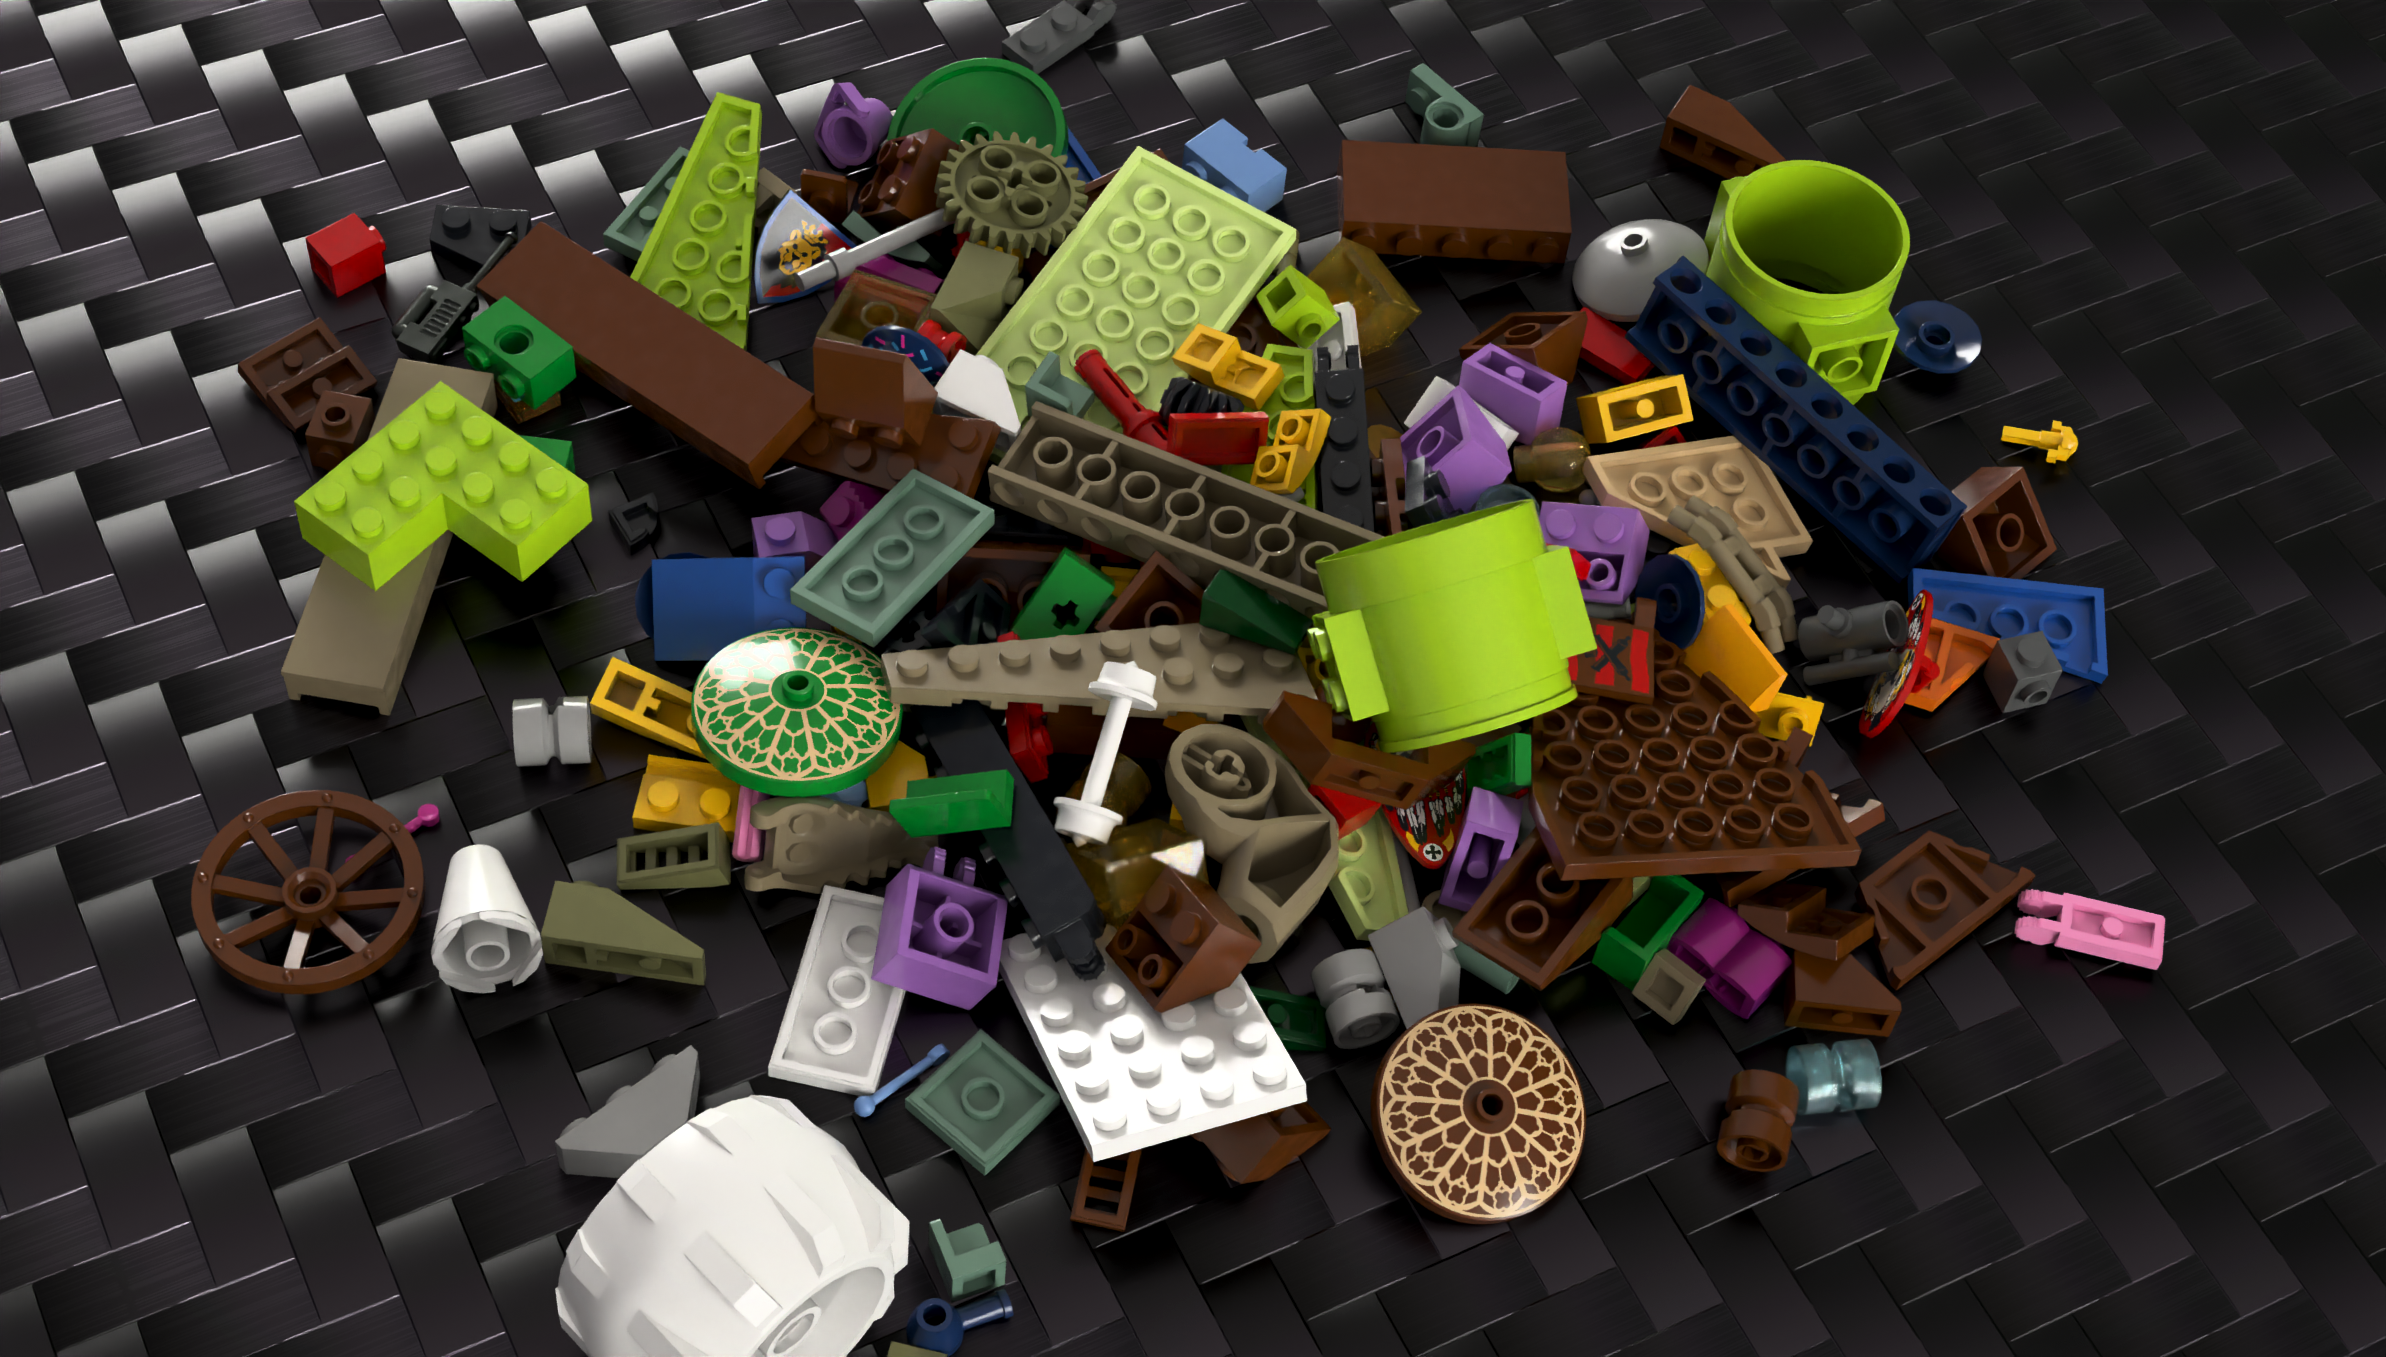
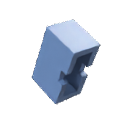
[1182,118,1287,212]

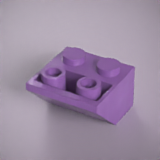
[1539,501,1650,605]

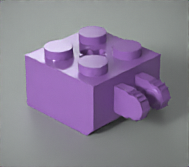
[871,846,1008,1011]

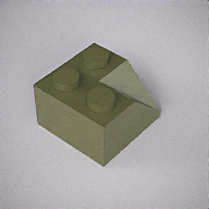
[930,241,1024,356]

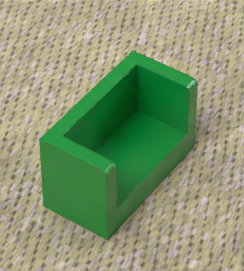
[1592,875,1704,991]

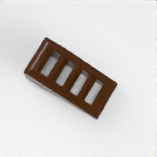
[1070,1147,1142,1232]

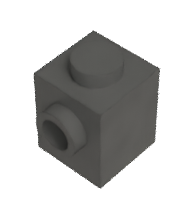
[1982,631,2063,713]

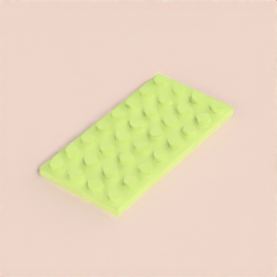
[931,146,1296,465]

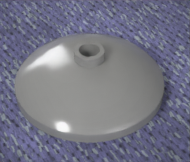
[1572,219,1710,322]

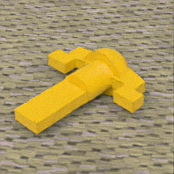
[2001,420,2078,464]

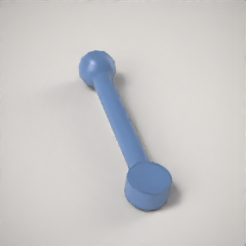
[854,1043,950,1117]

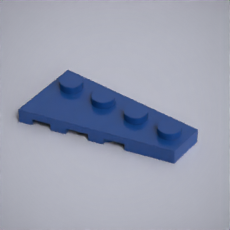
[1908,568,2108,684]

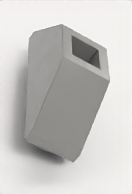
[555,1045,700,1178]

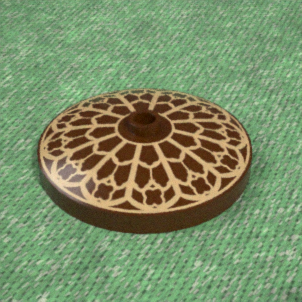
[1371,1004,1586,1225]

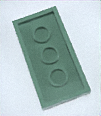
[790,469,995,648]

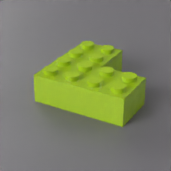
[294,381,592,591]

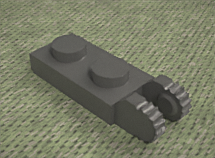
[1001,0,1117,74]

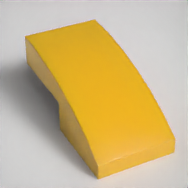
[1172,323,1285,411]

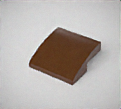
[238,317,378,433]
[1738,881,1875,961]

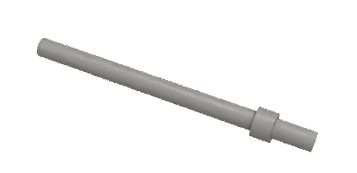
[794,208,955,291]

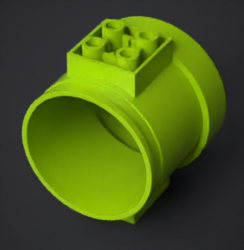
[1704,160,1910,405]
[1307,499,1597,753]

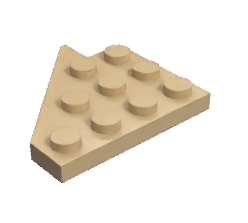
[1581,436,1813,589]

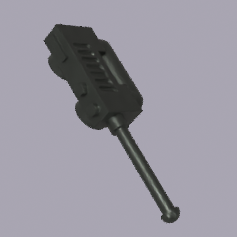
[391,232,518,364]

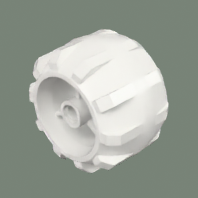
[555,1095,910,1357]

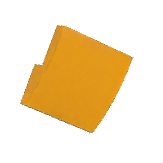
[1683,604,1788,712]

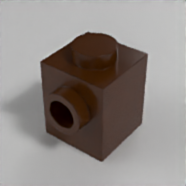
[305,390,375,471]

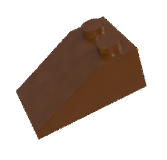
[1452,826,1633,991]

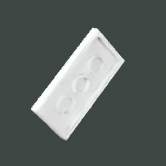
[768,885,906,1096]

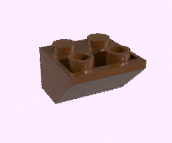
[857,128,959,242]
[1105,864,1262,1013]

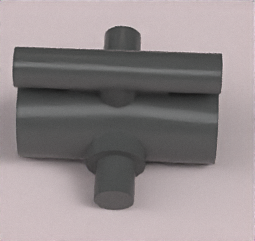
[1798,600,1909,686]

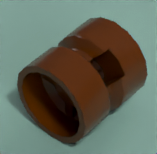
[1717,1069,1800,1172]

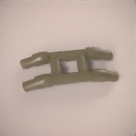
[1667,495,1798,654]

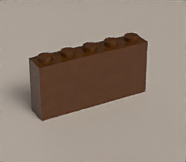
[1337,140,1572,263]

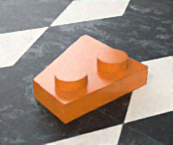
[1904,618,2000,712]

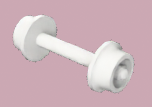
[1053,661,1158,847]

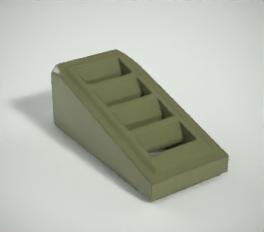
[617,822,731,890]

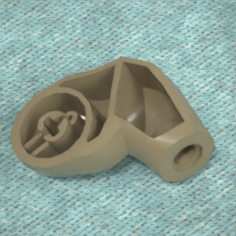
[1165,724,1339,963]

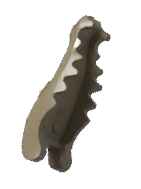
[744,796,939,894]

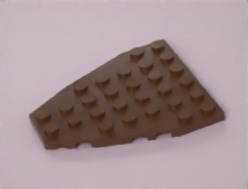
[1528,619,1862,881]

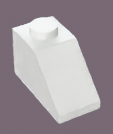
[933,349,1021,453]

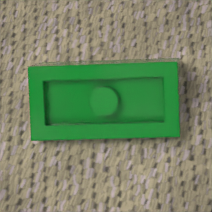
[889,769,1014,838]

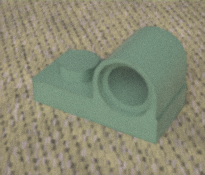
[1405,63,1484,147]

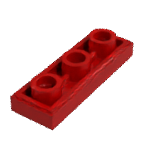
[997,631,1053,783]

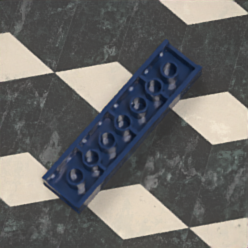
[1624,255,1968,584]

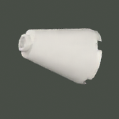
[431,844,543,994]

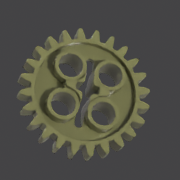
[934,131,1088,258]

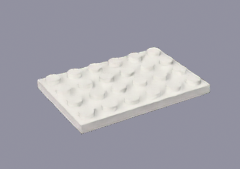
[998,904,1307,1162]

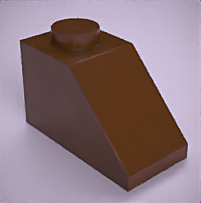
[1783,949,1902,1037]

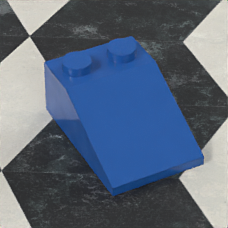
[652,556,807,661]

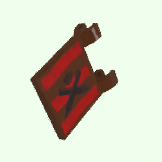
[1567,597,1657,705]

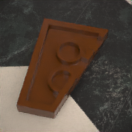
[1370,438,1409,537]

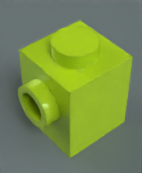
[1256,265,1340,349]

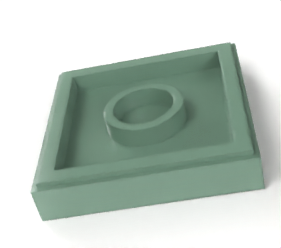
[905,1029,1060,1176]

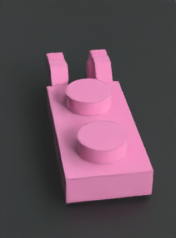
[2014,889,2165,970]

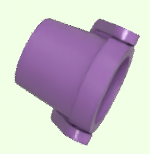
[814,82,893,169]

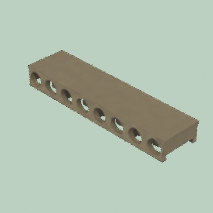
[281,358,498,716]
[987,401,1384,628]

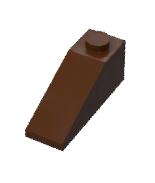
[1659,85,1787,179]

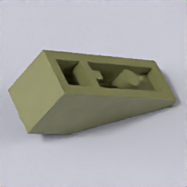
[541,881,706,986]

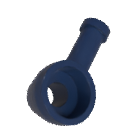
[906,1289,1014,1357]

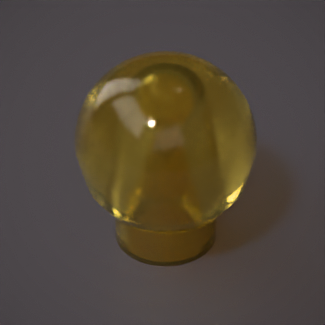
[1513,427,1592,493]

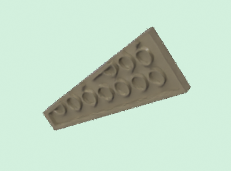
[881,623,1318,724]

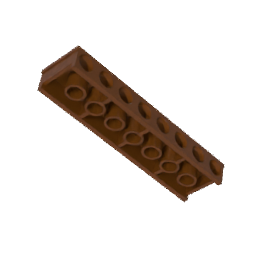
[476,221,824,490]

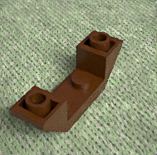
[1263,691,1476,810]

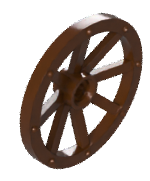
[191,790,426,994]

